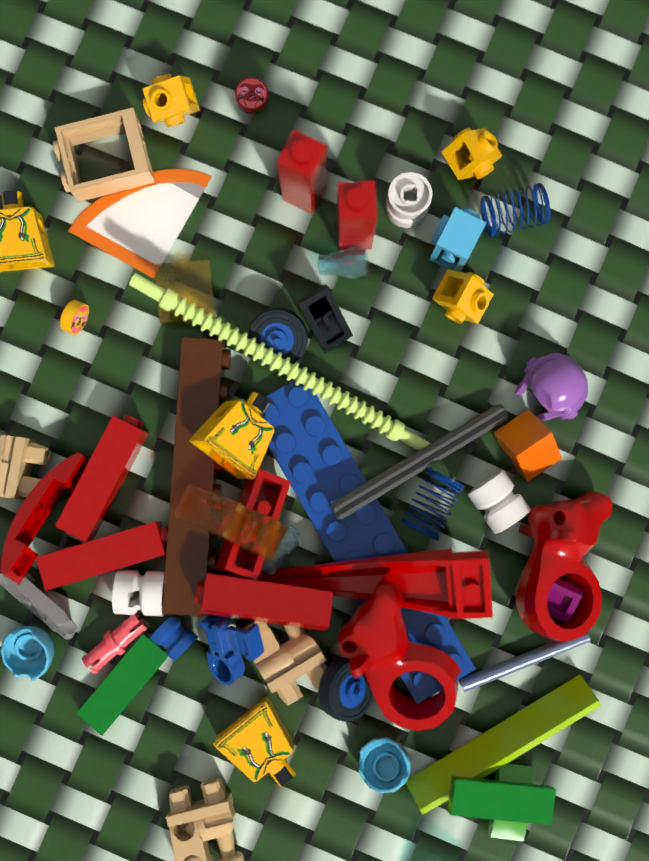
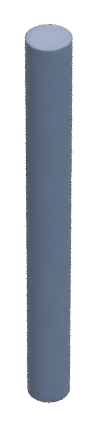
[459,632,591,692]

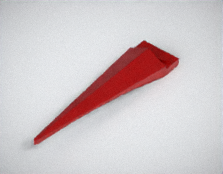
[225,548,493,619]

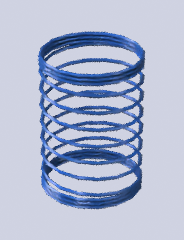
[480,183,551,238]
[400,468,465,541]

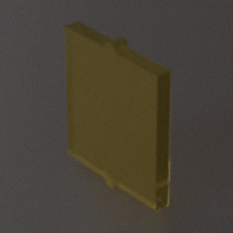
[155,259,215,324]

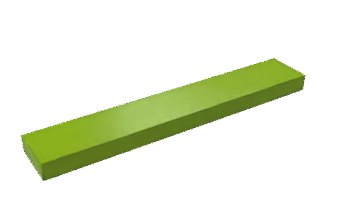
[406,674,601,815]

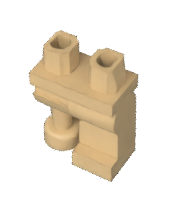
[0,435,51,500]
[242,621,327,706]
[166,777,244,861]

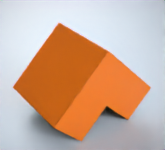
[494,409,562,482]

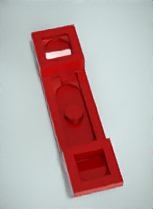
[0,453,89,585]

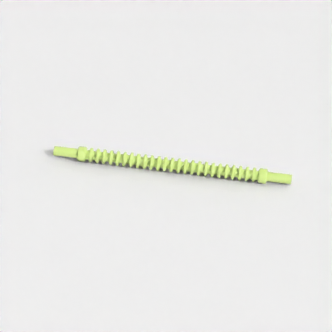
[129,273,431,451]

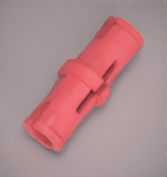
[82,613,148,674]

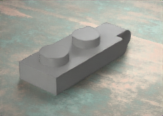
[0,572,77,639]

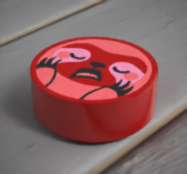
[235,77,269,114]

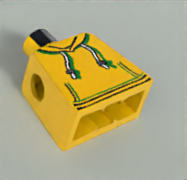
[0,191,54,272]
[189,392,274,479]
[213,695,296,787]

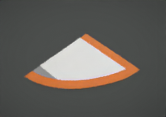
[68,169,212,278]

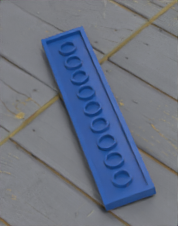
[261,380,476,704]

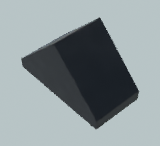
[296,284,353,353]

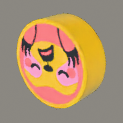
[60,300,89,335]

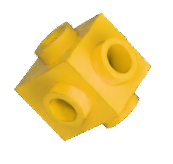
[142,74,200,127]
[441,127,502,180]
[432,269,494,324]

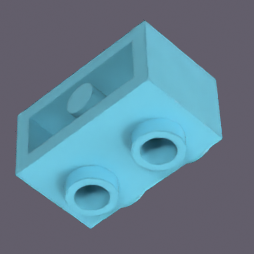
[429,207,487,272]

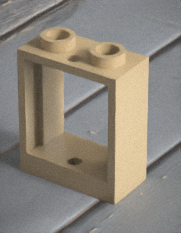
[53,107,155,202]

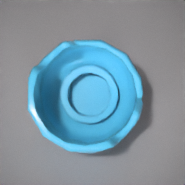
[0,626,55,681]
[358,737,411,793]

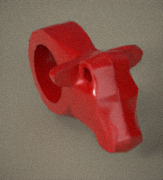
[516,492,613,641]
[338,580,462,731]

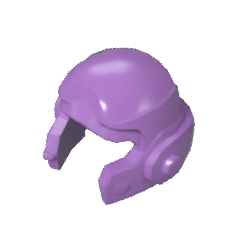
[515,353,588,421]

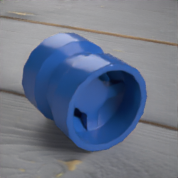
[150,614,198,662]

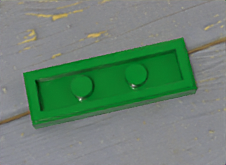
[76,632,168,736]
[447,776,556,825]

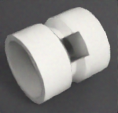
[385,172,433,228]
[467,470,531,534]
[112,569,165,617]

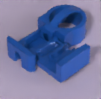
[199,615,265,685]

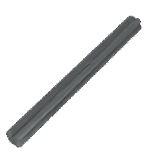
[330,404,508,519]

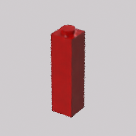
[277,129,327,215]
[336,180,377,251]
[55,414,149,542]
[36,521,168,591]
[194,573,333,631]

